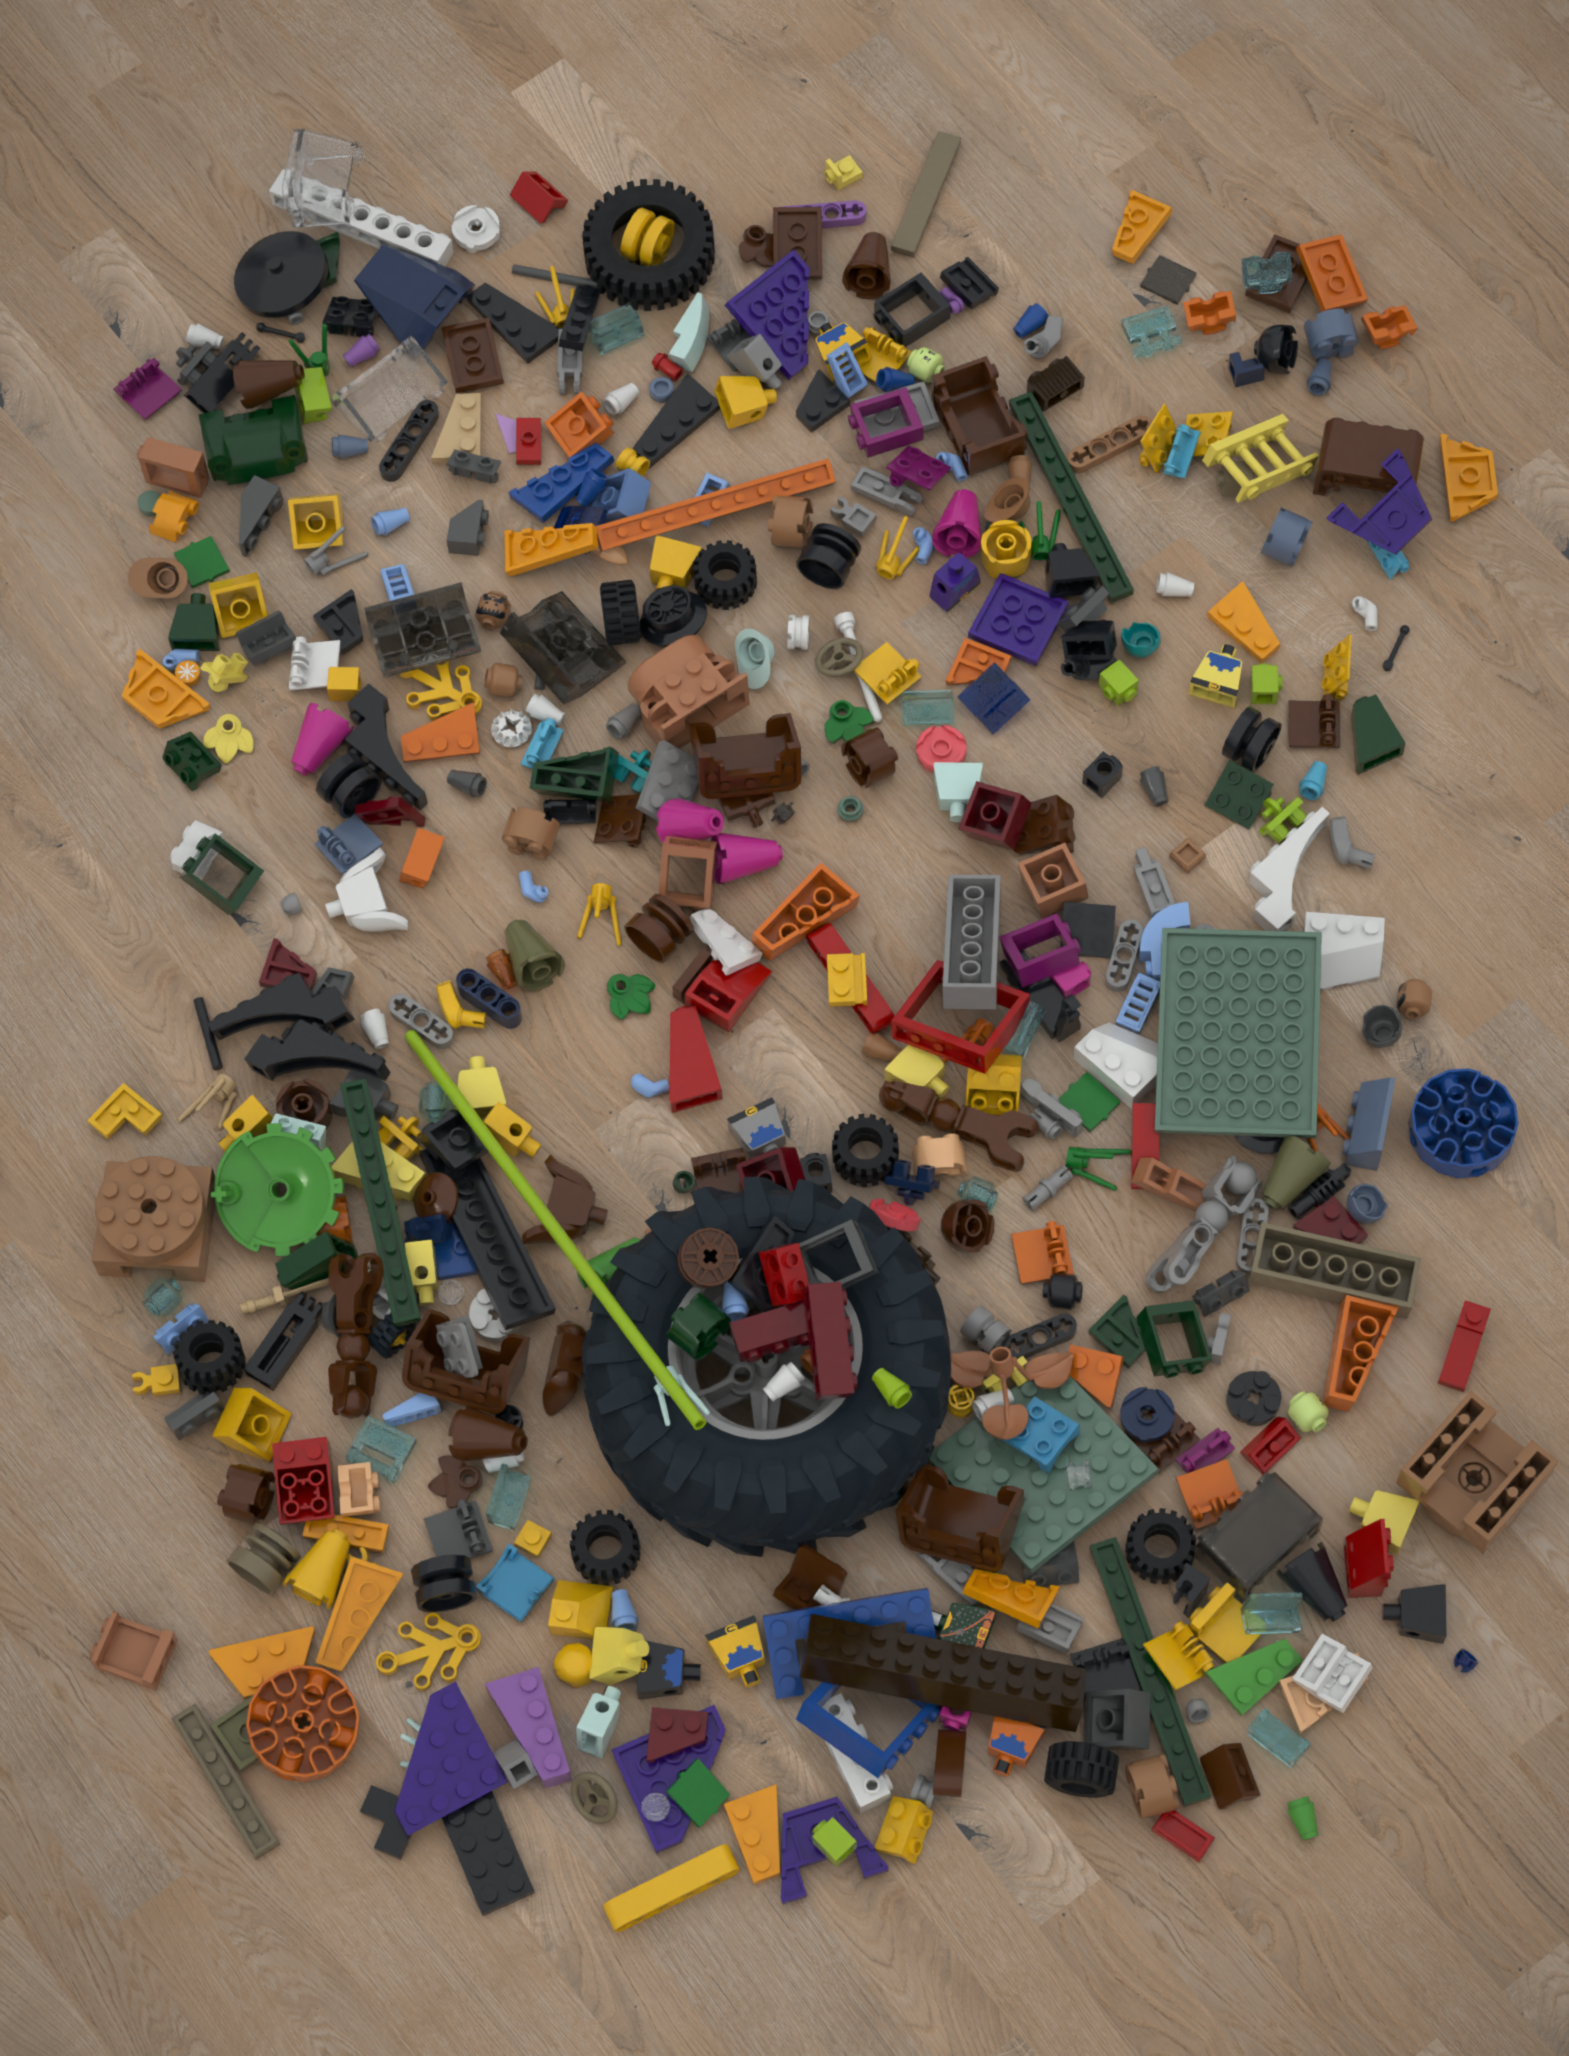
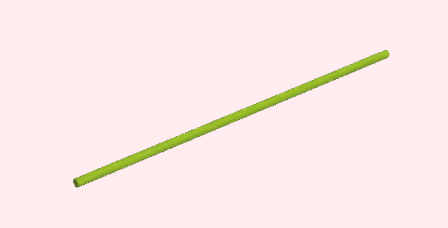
[405,1030,706,1430]

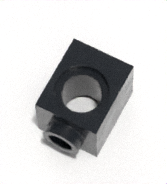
[1082,751,1123,798]
[800,1153,833,1193]

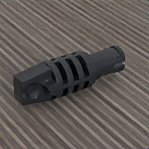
[1288,1163,1351,1220]

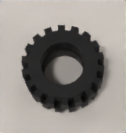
[693,540,757,610]
[600,579,641,646]
[832,1114,899,1187]
[173,1320,246,1395]
[1125,1508,1196,1584]
[570,1510,640,1586]
[1044,1741,1119,1798]

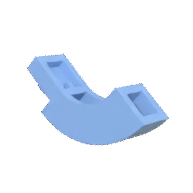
[1139,902,1190,981]

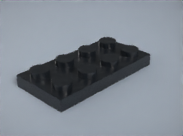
[442,1791,535,1916]

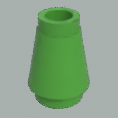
[1287,1796,1319,1840]

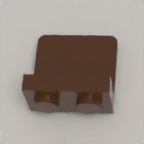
[1014,794,1075,855]
[773,1544,847,1610]

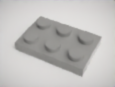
[854,381,939,438]
[636,740,698,821]

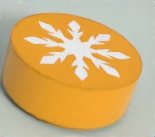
[175,660,201,687]

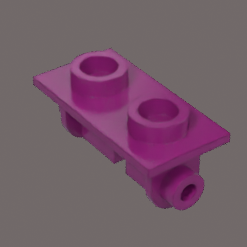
[1175,1428,1235,1474]

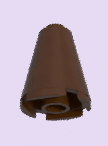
[842,232,891,299]
[233,360,305,409]
[448,1407,528,1461]

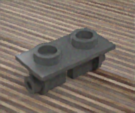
[446,449,501,484]
[1192,1270,1250,1317]

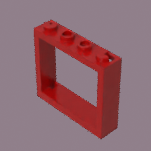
[891,960,1030,1074]

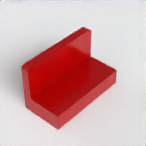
[510,171,568,223]

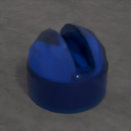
[1453,1648,1479,1673]

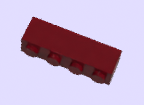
[803,1282,857,1400]
[730,1300,809,1362]

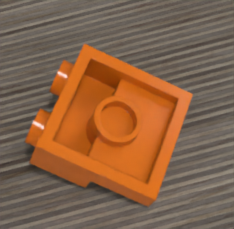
[544,391,614,458]

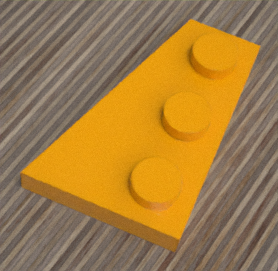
[1112,190,1172,264]
[1207,581,1280,663]
[962,1569,1060,1629]
[724,1784,780,1885]

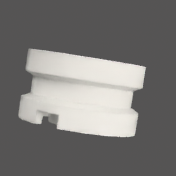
[787,614,810,650]

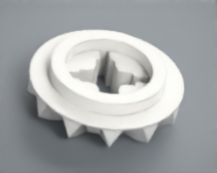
[491,708,532,747]

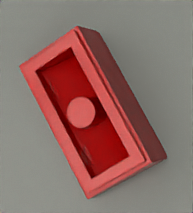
[1240,1417,1301,1475]

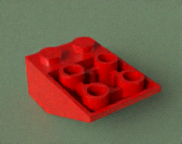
[685,960,772,1033]
[272,1437,335,1525]
[1343,1519,1394,1598]

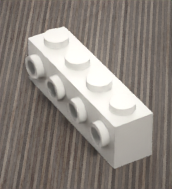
[822,1693,893,1814]

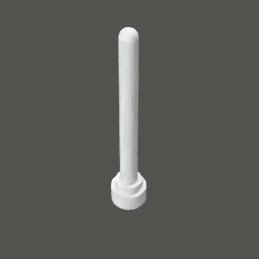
[834,612,882,723]

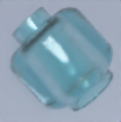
[418,1082,453,1123]
[957,1176,999,1212]
[142,1277,182,1317]

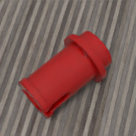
[651,352,684,382]

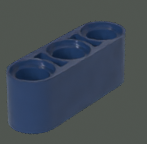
[456,968,522,1029]

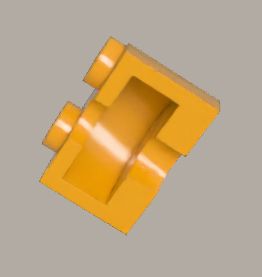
[149,490,199,543]

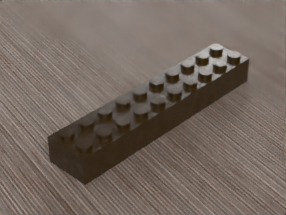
[799,1614,1086,1732]

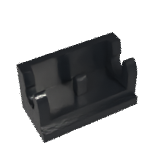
[1173,1563,1210,1618]

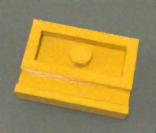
[827,953,867,1007]

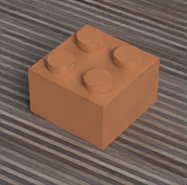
[1018,843,1089,919]

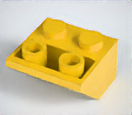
[965,1054,1022,1115]

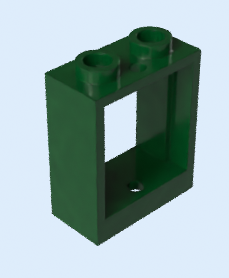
[179,833,264,915]
[1136,1300,1212,1378]

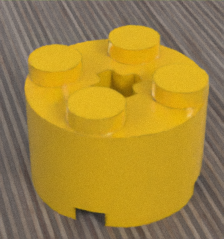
[981,520,1031,578]

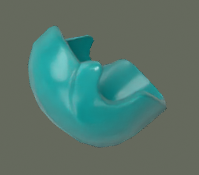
[1121,622,1161,658]

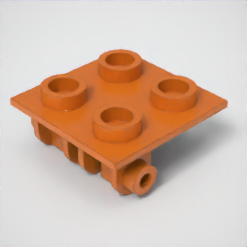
[1011,1221,1074,1284]
[1176,1459,1247,1529]

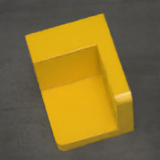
[327,667,362,701]

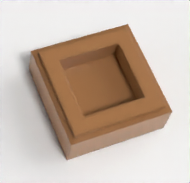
[1169,838,1206,874]

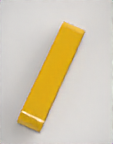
[603,1844,740,1933]

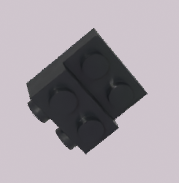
[420,1109,489,1174]

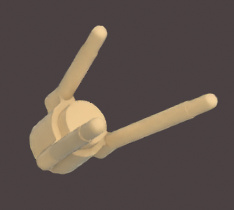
[177,1074,237,1130]

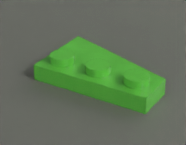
[1203,1639,1303,1715]

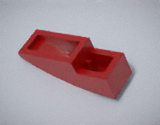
[1131,1103,1159,1189]

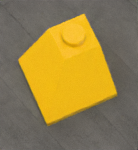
[548,1580,613,1640]

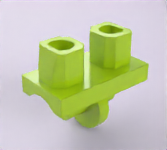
[1258,797,1307,843]

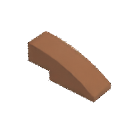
[1131,1157,1207,1212]

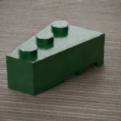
[530,746,619,802]

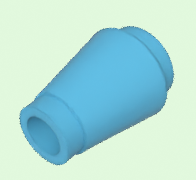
[1299,761,1327,800]

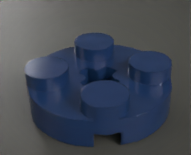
[1120,1387,1175,1444]

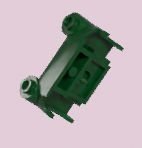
[198,395,308,485]

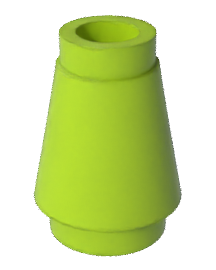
[872,1368,912,1409]

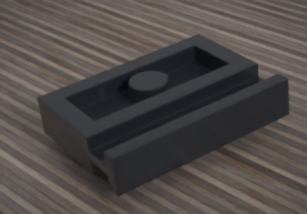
[940,256,999,309]

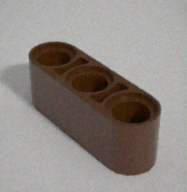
[933,1729,966,1797]

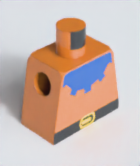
[988,1716,1047,1777]

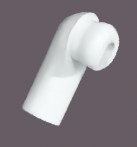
[1352,596,1378,631]

